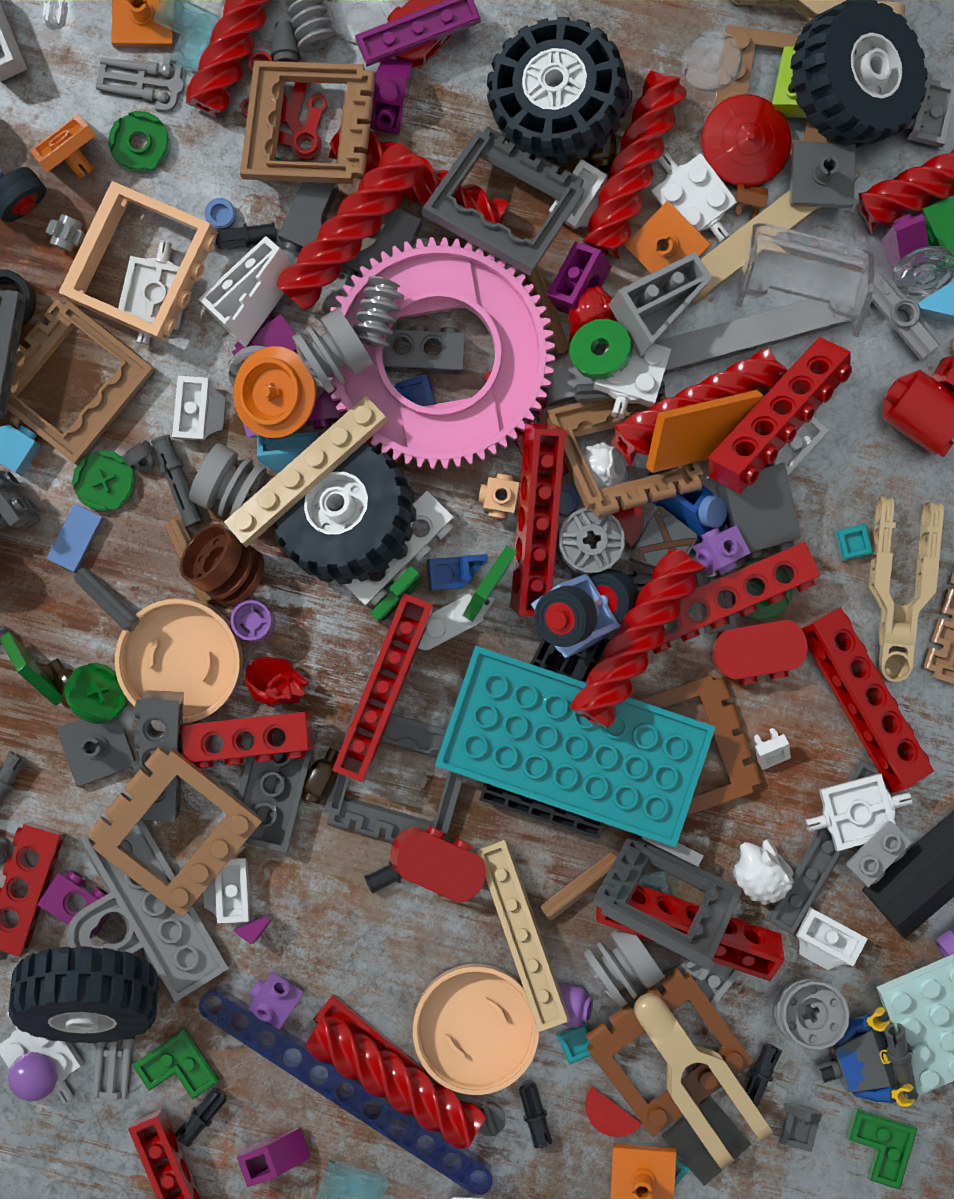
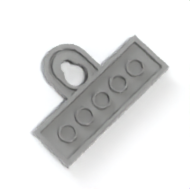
[65,819,229,1003]

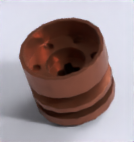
[179,524,265,607]

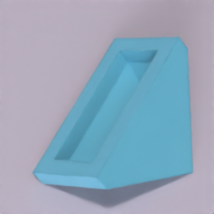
[257,431,319,473]

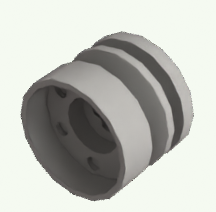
[292,308,374,394]
[189,443,267,518]
[557,508,625,576]
[583,929,665,1008]
[774,978,850,1050]

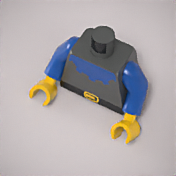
[817,1007,916,1107]

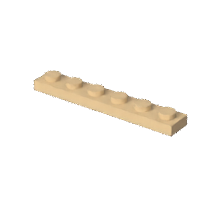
[224,396,389,547]
[476,840,571,1032]

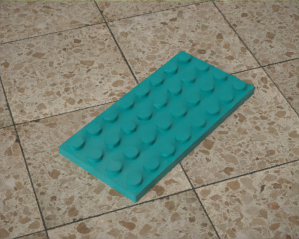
[435,645,716,848]

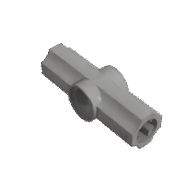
[863,271,943,360]

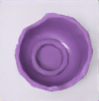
[8,1052,58,1102]

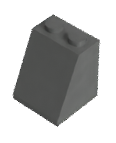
[716,463,801,561]

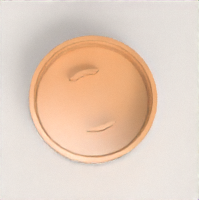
[115,598,243,724]
[413,964,539,1095]

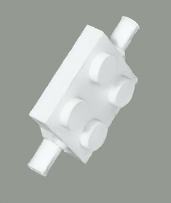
[651,152,737,243]
[118,240,184,345]
[593,343,671,419]
[805,773,913,851]
[0,1012,84,1104]

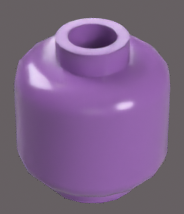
[558,983,593,1028]

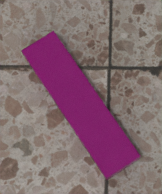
[355,0,481,67]

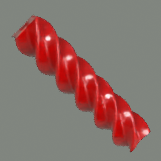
[186,0,272,118]
[582,70,687,259]
[328,126,509,224]
[276,142,428,310]
[857,149,954,233]
[612,348,787,466]
[570,549,706,728]
[304,1015,486,1149]

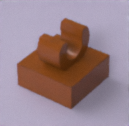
[735,184,769,218]

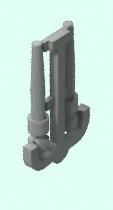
[95,56,185,112]
[94,1034,143,1100]

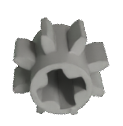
[45,214,86,253]

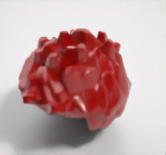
[568,286,617,344]
[245,656,309,708]

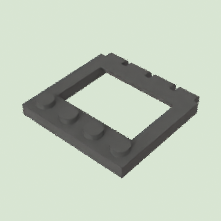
[421,127,585,276]
[324,703,464,843]
[593,837,743,969]

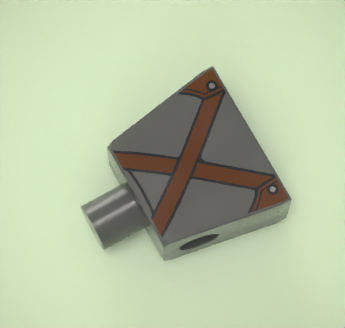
[628,505,701,573]

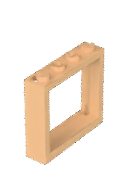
[58,181,218,344]

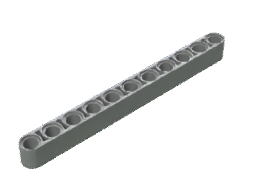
[543,286,870,406]

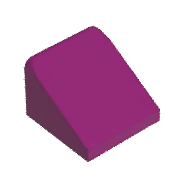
[233,913,274,945]

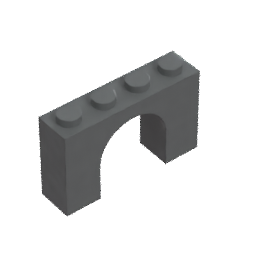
[278,182,422,279]

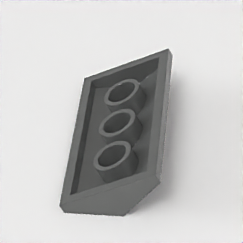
[237,716,318,854]

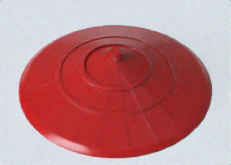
[701,94,792,187]

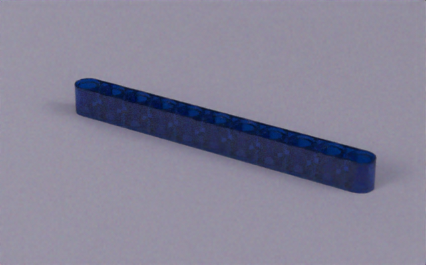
[198,987,493,1195]

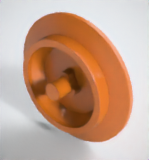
[233,346,316,438]

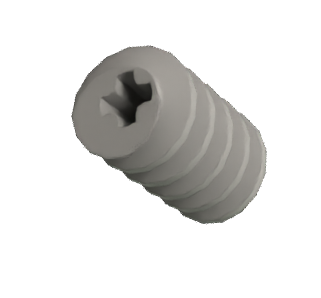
[285,0,334,52]
[352,276,405,347]

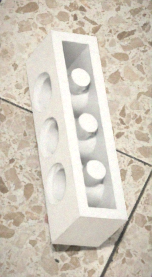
[344,491,454,607]

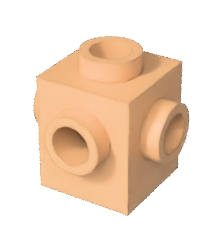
[478,473,520,520]

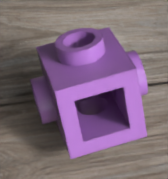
[693,525,750,575]
[248,971,304,1030]

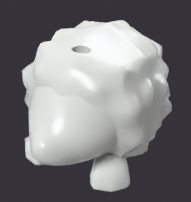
[581,442,636,489]
[733,838,794,905]

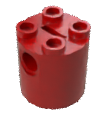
[883,369,954,457]

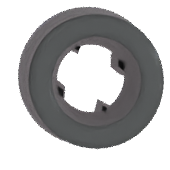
[271,20,301,62]

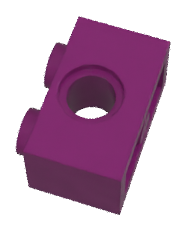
[547,241,612,314]
[37,870,111,939]

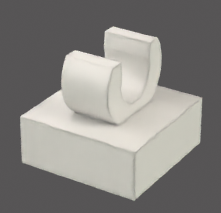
[754,728,791,770]

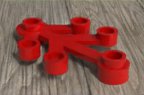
[240,51,328,160]

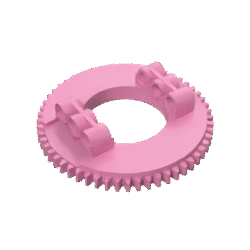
[324,237,555,470]

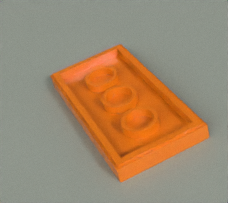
[646,390,764,473]

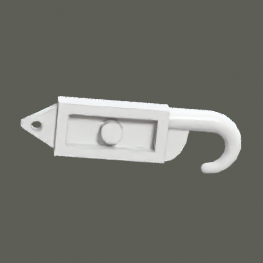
[411,593,495,666]

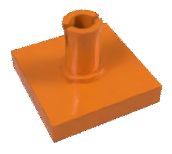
[111,0,175,48]
[30,114,96,179]
[624,201,712,274]
[610,1143,676,1199]

